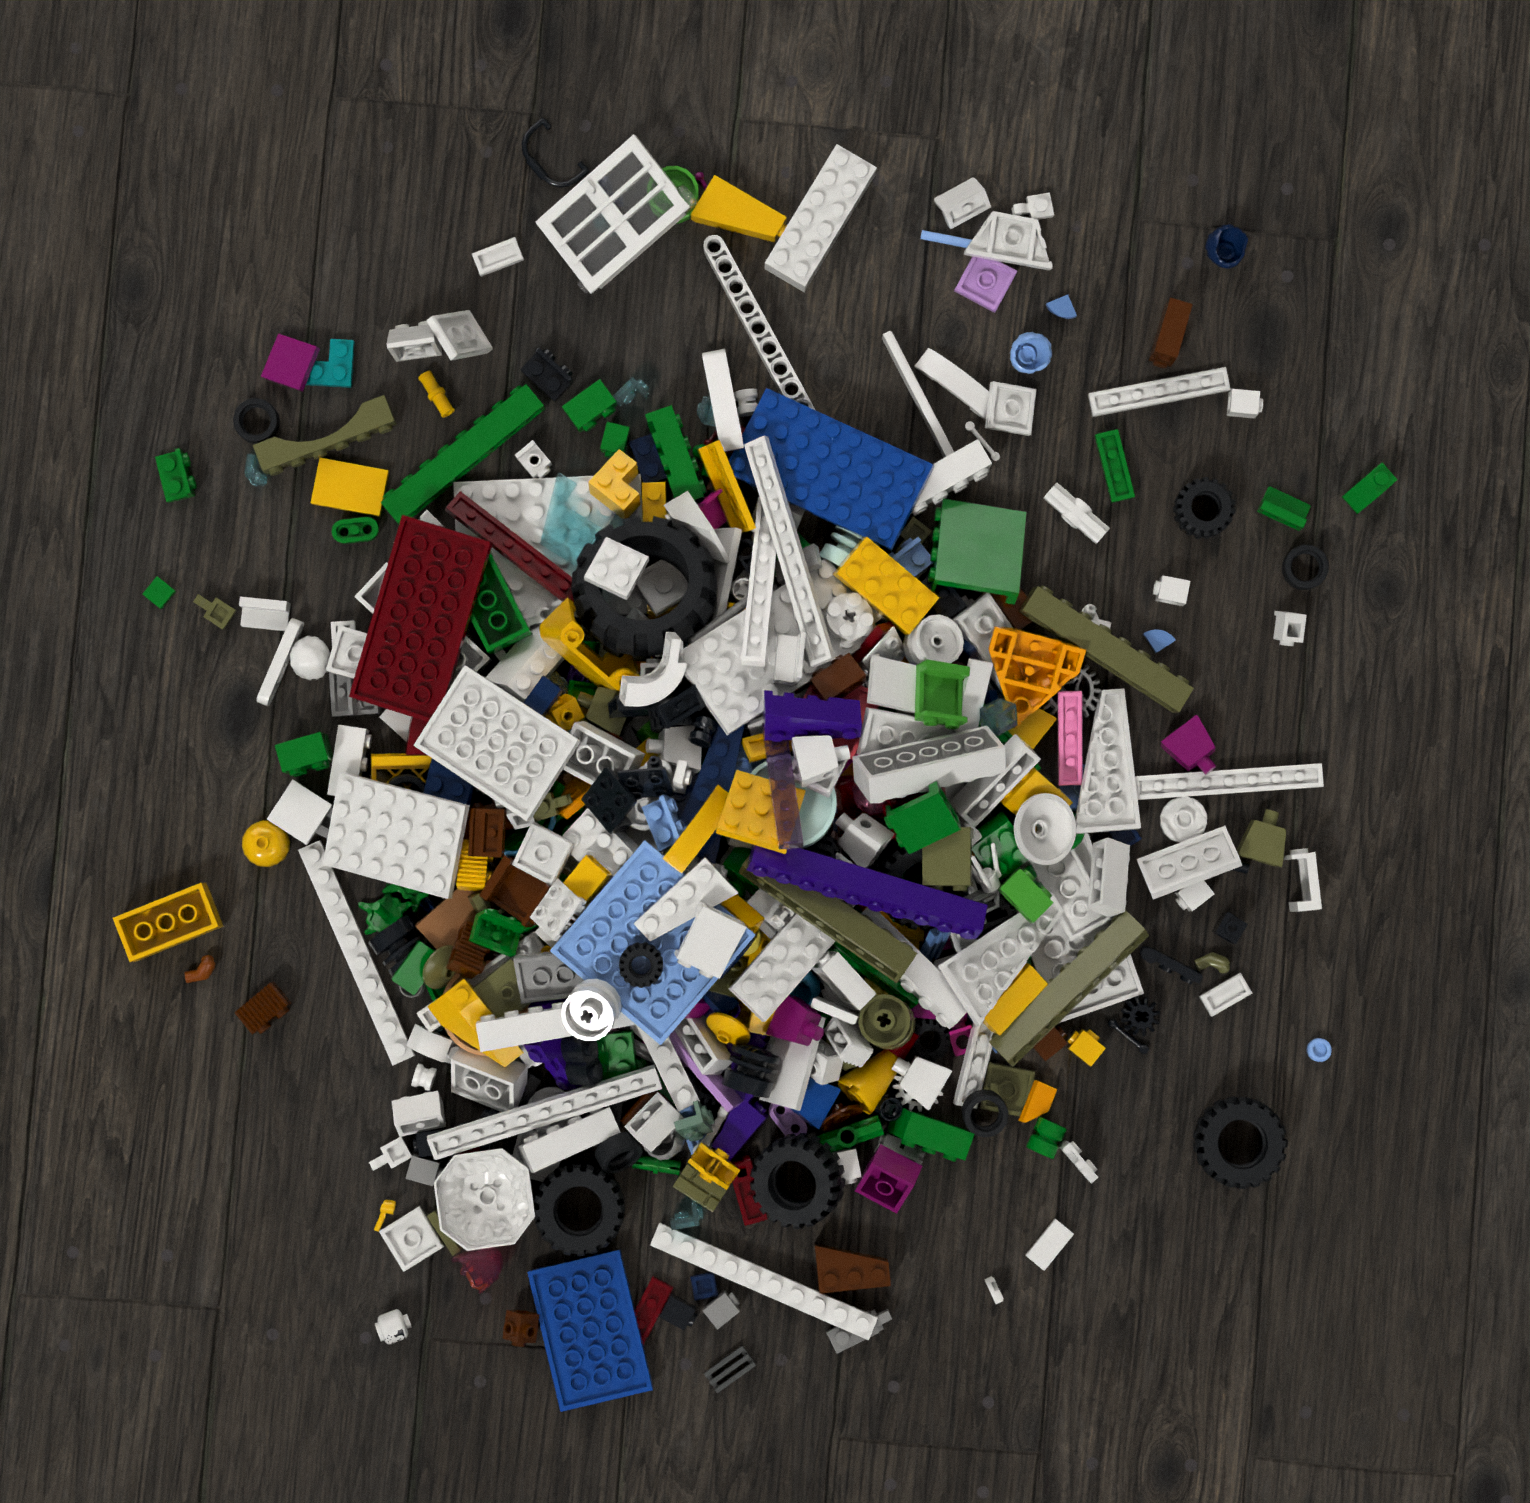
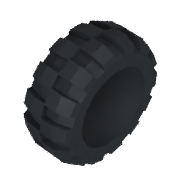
[571,516,718,661]

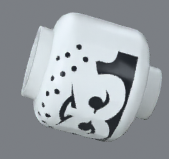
[375,1309,411,1344]

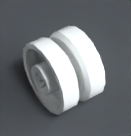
[903,614,964,665]
[561,979,622,1041]

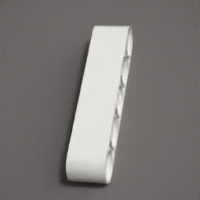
[702,349,744,452]

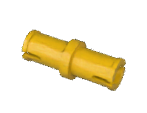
[418,370,455,418]

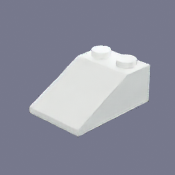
[387,321,442,362]
[664,491,730,563]

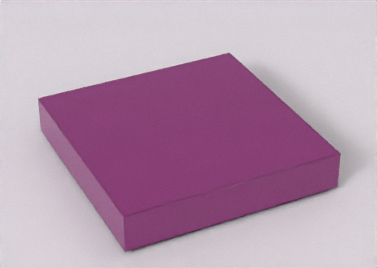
[261,334,320,392]

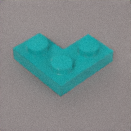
[306,339,355,388]

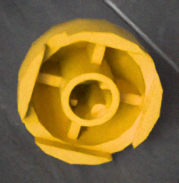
[242,820,290,867]

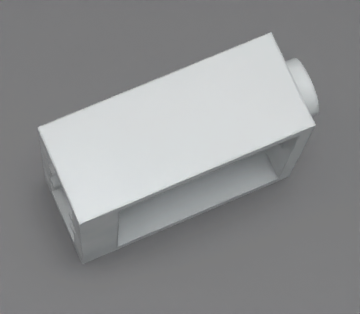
[812,951,876,1011]

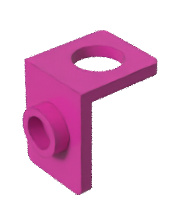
[697,488,727,529]
[948,1022,972,1056]

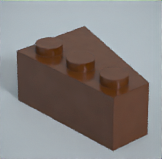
[814,1242,891,1293]

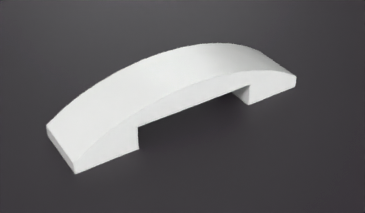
[914,348,989,421]

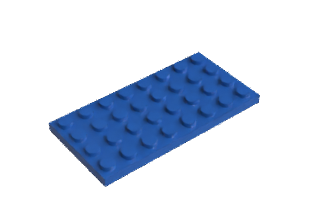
[729,388,934,551]

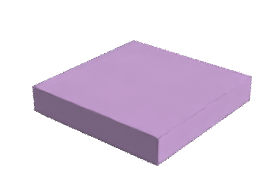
[954,257,1017,313]

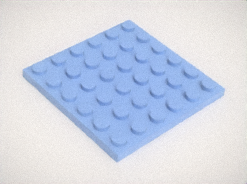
[550,840,756,1045]

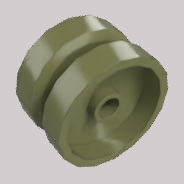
[858,994,916,1050]

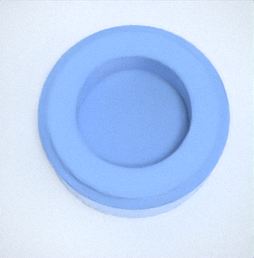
[1306,1038,1332,1062]

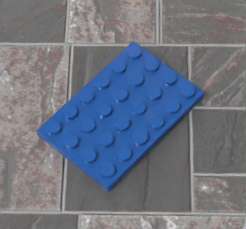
[527,1249,654,1412]

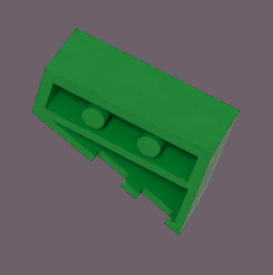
[887,1107,974,1162]

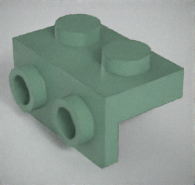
[674,1100,715,1141]

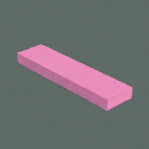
[1058,691,1082,786]

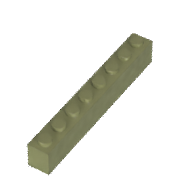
[1018,586,1194,713]
[738,855,918,983]
[989,910,1149,1067]

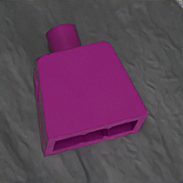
[1161,715,1216,775]
[766,994,824,1046]

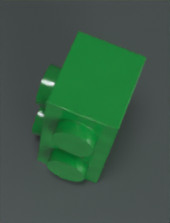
[562,379,618,432]

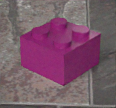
[855,1144,922,1214]

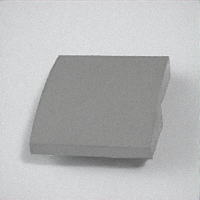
[329,672,382,717]

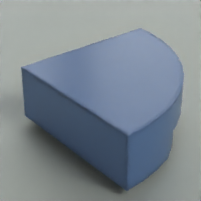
[1046,295,1077,319]
[1143,630,1176,654]

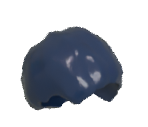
[1205,224,1248,269]

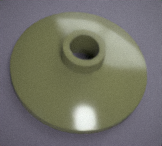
[422,945,456,989]

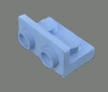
[888,537,934,577]
[642,794,686,852]

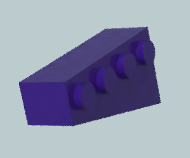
[763,690,862,742]

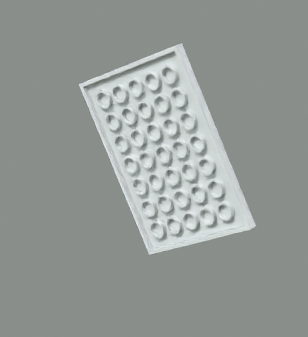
[453,474,647,622]

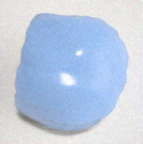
[1010,332,1052,374]

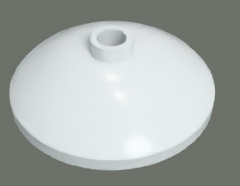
[1014,793,1076,865]

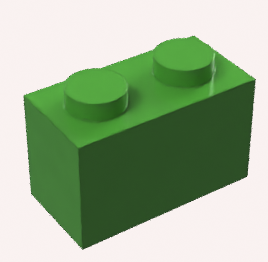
[997,868,1054,923]

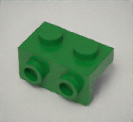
[469,908,527,957]

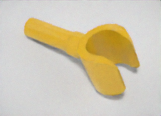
[374,1200,396,1232]

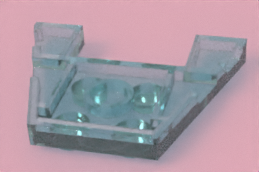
[540,473,631,567]

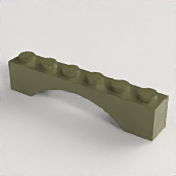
[253,395,397,476]

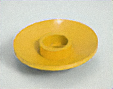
[706,1012,751,1045]

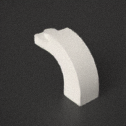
[619,632,687,707]

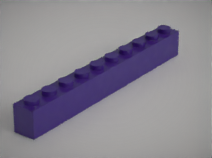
[746,845,988,939]

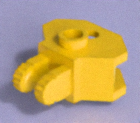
[688,1142,740,1190]

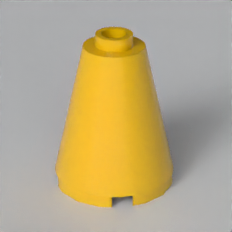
[837,1049,898,1114]

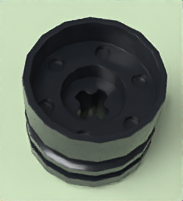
[368,914,432,976]
[722,1044,781,1098]

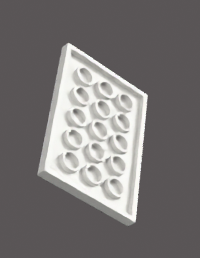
[413,665,581,822]
[323,772,470,899]

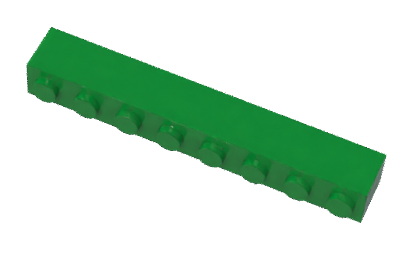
[381,384,545,524]

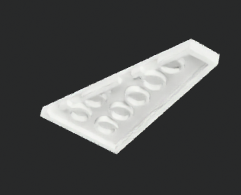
[1075,689,1141,834]

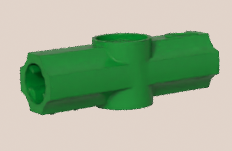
[817,1114,884,1153]

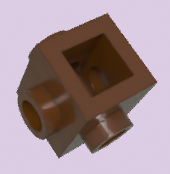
[503,1310,540,1347]

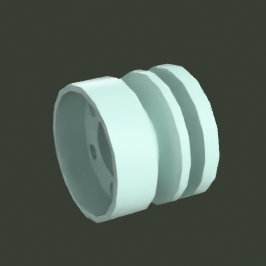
[820,525,880,569]

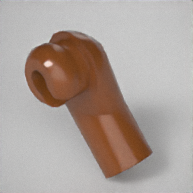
[185,955,215,983]

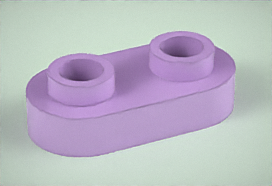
[769,1103,807,1136]

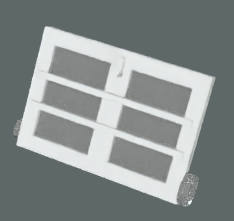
[536,134,698,294]

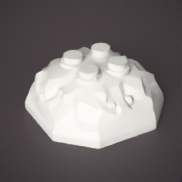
[434,1148,535,1251]

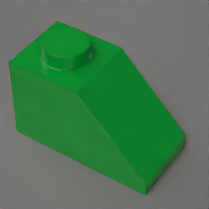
[1342,463,1398,514]

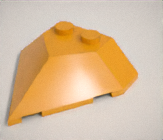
[988,626,1086,729]

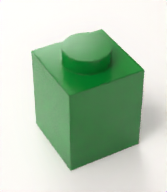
[600,422,631,458]

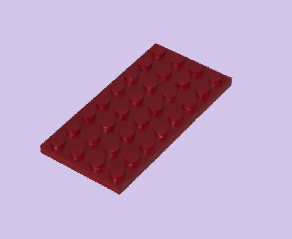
[349,515,493,722]

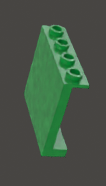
[928,499,1026,605]

